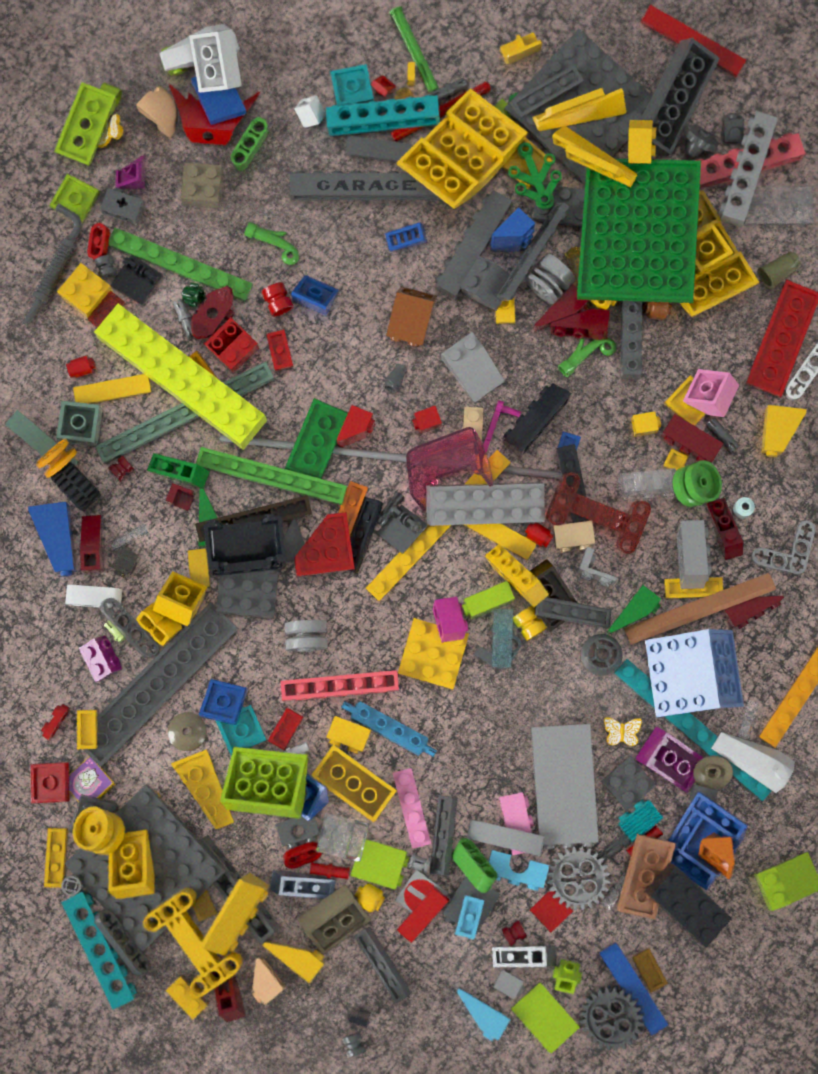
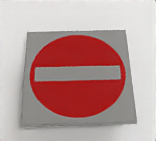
[395,869,448,912]

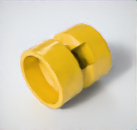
[512,605,547,641]

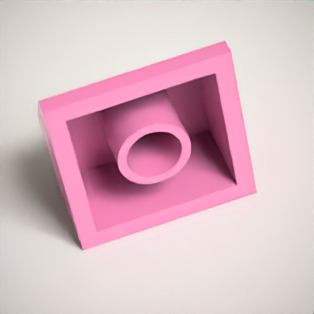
[683,369,739,417]

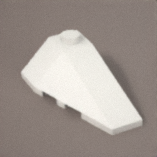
[160,24,240,71]
[711,732,795,793]

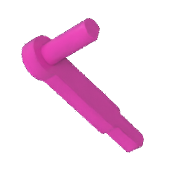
[480,400,521,454]

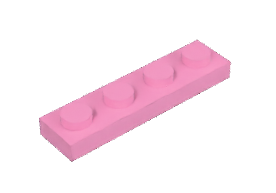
[393,768,431,849]

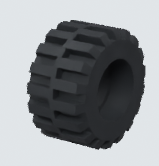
[51,461,101,511]

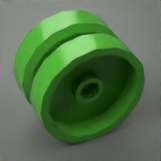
[673,460,722,507]

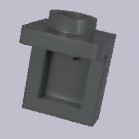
[723,113,744,142]

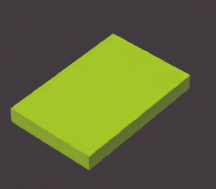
[511,982,580,1054]

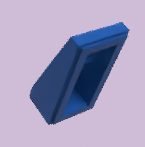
[385,222,428,252]

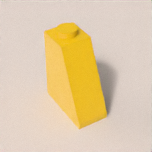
[761,405,807,457]

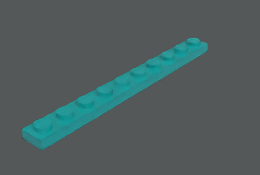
[614,659,772,801]

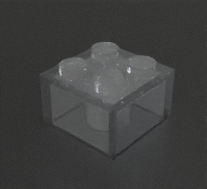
[316,813,369,862]

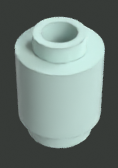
[733,497,755,519]

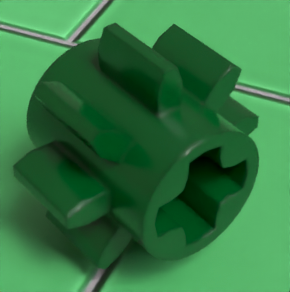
[182,282,205,307]

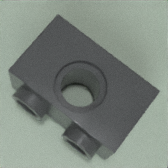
[275,816,321,849]

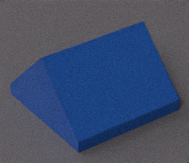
[291,275,339,316]
[301,773,329,821]

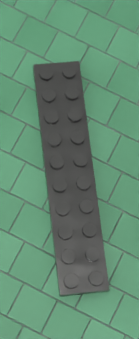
[74,602,238,767]

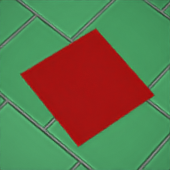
[530,891,573,933]

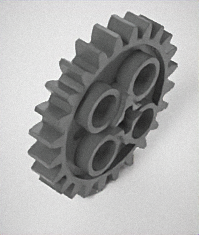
[580,985,645,1051]

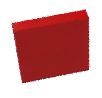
[30,762,70,803]

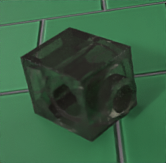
[111,547,141,578]

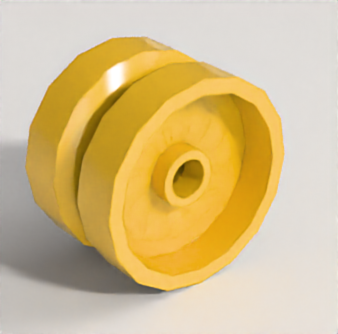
[73,807,125,855]

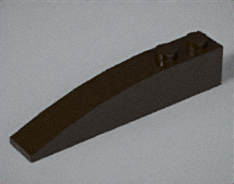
[195,495,312,542]

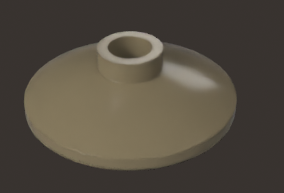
[168,712,207,751]
[693,756,733,790]

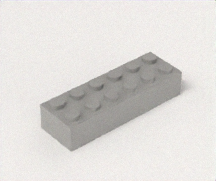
[426,482,545,526]

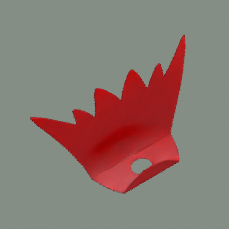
[169,84,260,145]

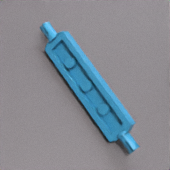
[341,701,437,757]

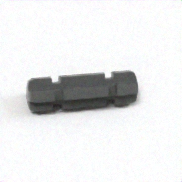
[377,492,404,526]
[596,835,631,864]

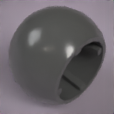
[581,634,623,676]

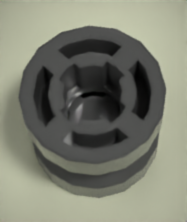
[94,255,118,280]
[342,1032,366,1058]

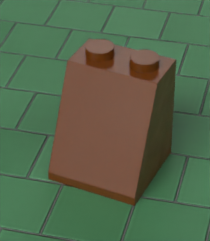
[386,286,437,347]

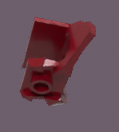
[191,285,235,339]

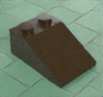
[530,559,578,631]

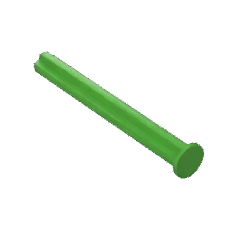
[389,6,439,92]

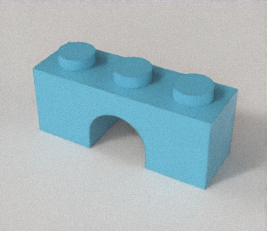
[488,850,549,891]

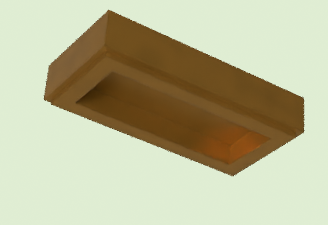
[632,948,668,993]

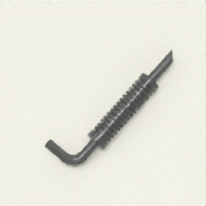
[22,203,82,324]

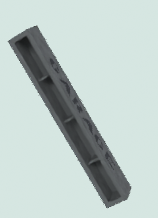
[290,171,440,200]

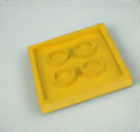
[398,618,469,690]

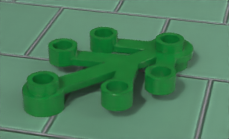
[508,142,562,210]

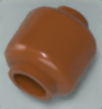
[643,302,672,320]

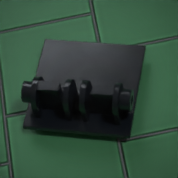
[111,254,163,305]

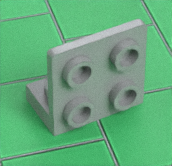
[577,547,618,587]

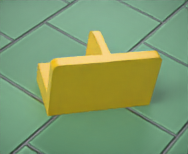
[500,32,542,65]

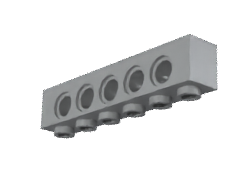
[719,111,778,227]

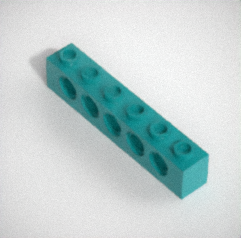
[326,95,440,136]
[61,891,137,1010]

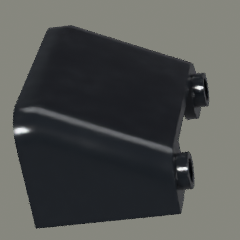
[203,514,287,576]

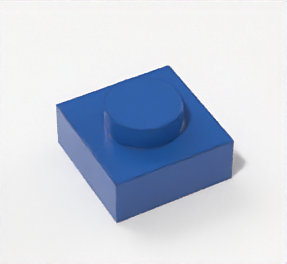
[558,431,581,451]

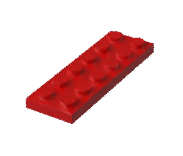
[745,279,818,398]

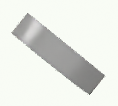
[467,820,545,856]

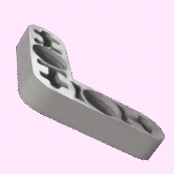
[751,520,815,575]

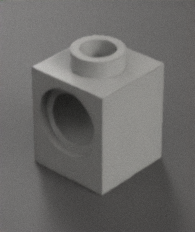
[493,969,525,999]

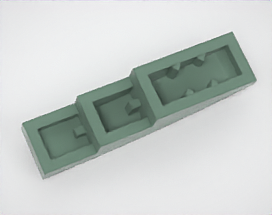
[5,410,79,466]

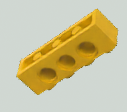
[485,544,549,607]

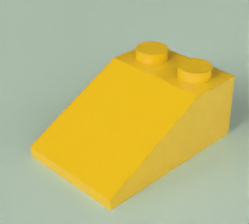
[108,830,155,899]
[262,940,326,983]

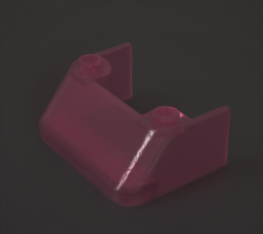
[406,427,493,512]

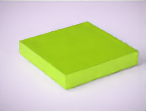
[49,173,101,224]

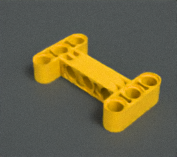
[143,887,243,997]

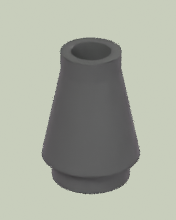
[383,364,407,393]

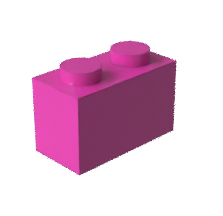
[432,596,468,643]

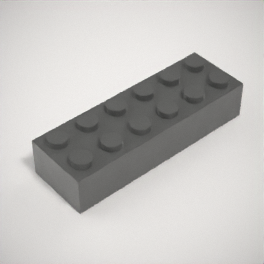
[640,38,720,157]

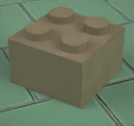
[180,162,224,209]

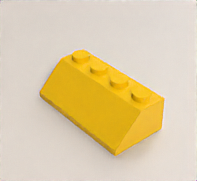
[199,873,270,956]

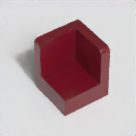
[165,483,195,511]

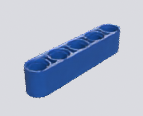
[599,942,668,1036]

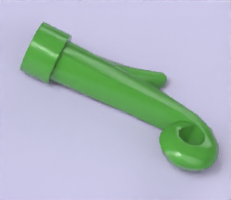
[244,222,299,265]
[558,338,617,377]

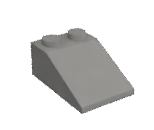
[441,332,505,404]

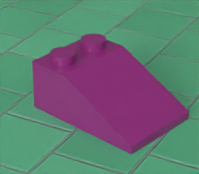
[635,727,704,793]

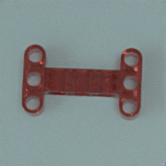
[546,472,651,554]

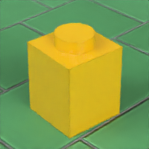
[631,411,661,437]

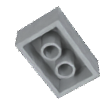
[677,520,711,589]

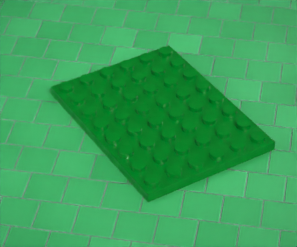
[577,159,701,303]

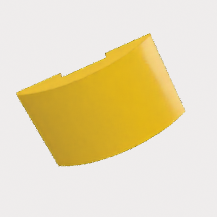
[397,88,528,209]
[680,190,759,317]

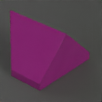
[115,154,145,189]

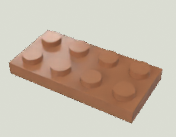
[617,834,676,919]

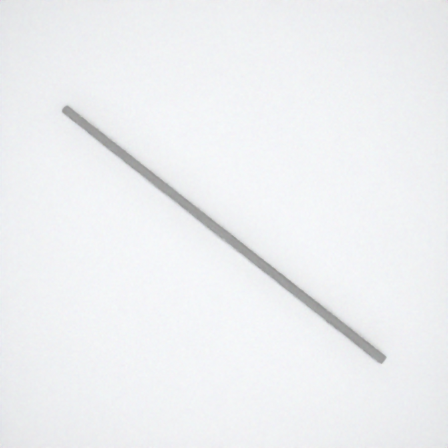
[220,434,563,480]

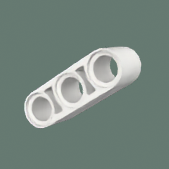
[65,585,123,609]

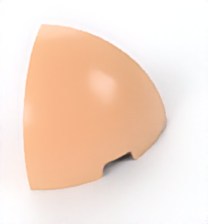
[136,86,178,139]

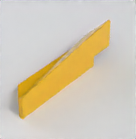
[533,88,626,131]
[552,126,637,187]

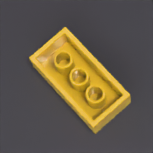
[311,745,397,823]

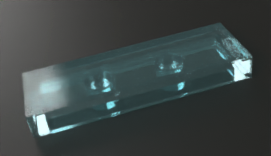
[492,609,513,668]

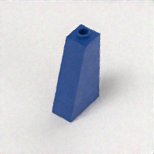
[28,502,77,577]

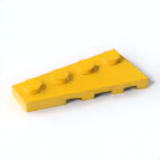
[170,749,235,830]

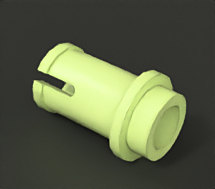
[104,620,126,643]

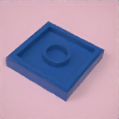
[199,679,248,725]

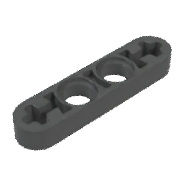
[100,598,159,658]
[94,909,150,976]

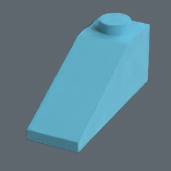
[457,987,510,1041]

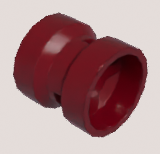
[108,456,135,482]
[501,920,527,947]

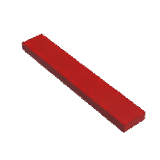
[641,5,746,77]

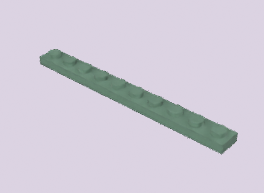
[95,361,275,465]

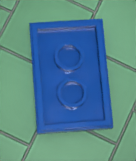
[191,77,246,125]

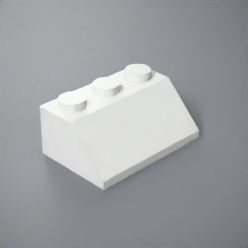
[189,29,242,92]

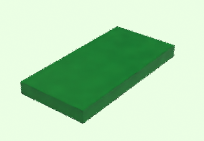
[284,398,348,479]

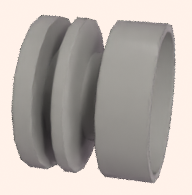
[525,254,576,304]

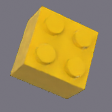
[57,263,113,320]
[153,571,207,626]

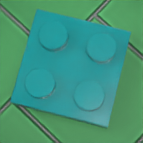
[330,64,374,106]
[215,705,267,756]

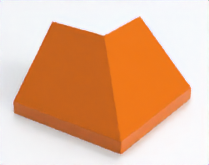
[698,832,735,880]

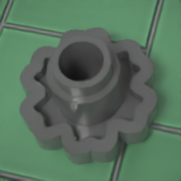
[683,123,719,158]

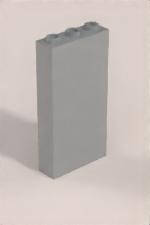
[531,724,599,849]

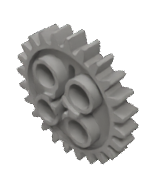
[547,845,610,910]

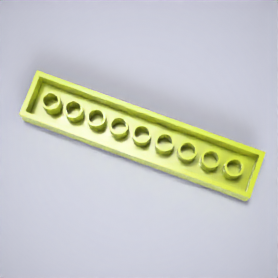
[94,303,267,450]

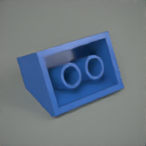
[490,207,535,252]

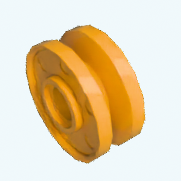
[36,438,77,478]

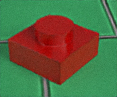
[371,75,397,97]

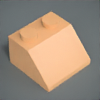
[253,956,286,1005]

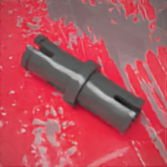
[429,77,468,101]
[706,417,740,453]

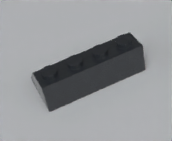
[503,383,572,458]

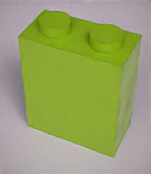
[462,581,515,620]
[350,838,409,890]

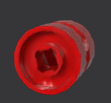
[261,282,294,317]

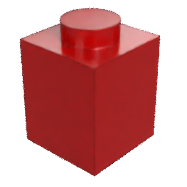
[412,405,442,434]

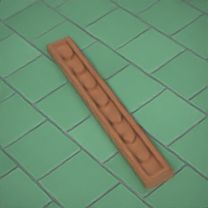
[624,573,776,645]

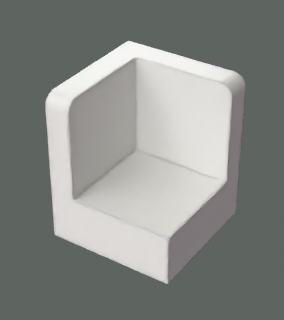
[294,95,326,128]

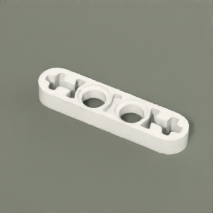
[785,343,818,401]

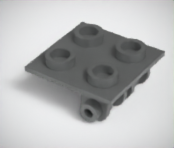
[377,504,428,554]

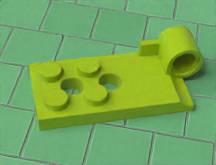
[54,82,122,166]

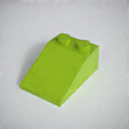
[754,852,818,911]

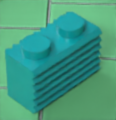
[617,799,663,842]

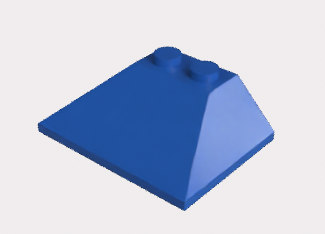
[668,791,748,890]

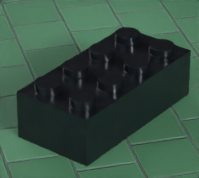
[644,863,732,948]

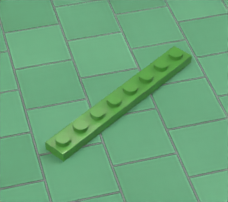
[108,227,253,302]
[196,447,348,505]

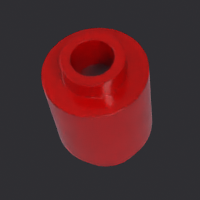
[66,355,96,378]
[525,522,554,548]

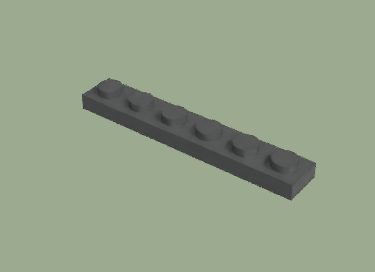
[496,202,569,301]

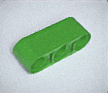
[231,118,269,171]
[451,838,498,893]

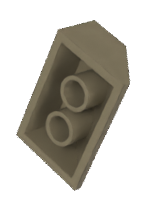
[297,884,371,955]

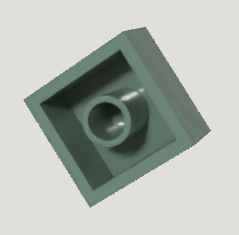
[56,401,103,446]

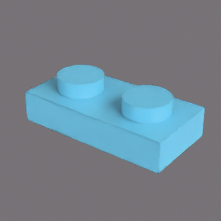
[455,895,484,939]

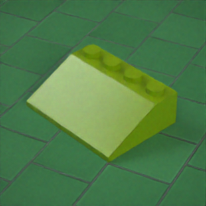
[220,747,308,819]

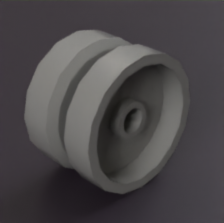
[285,620,328,652]

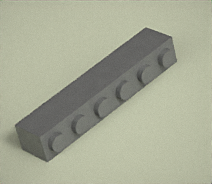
[435,190,512,301]

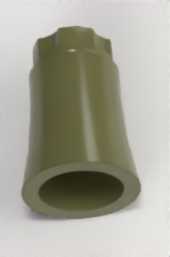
[757,251,801,290]

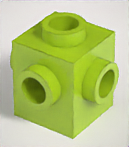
[553,959,582,994]

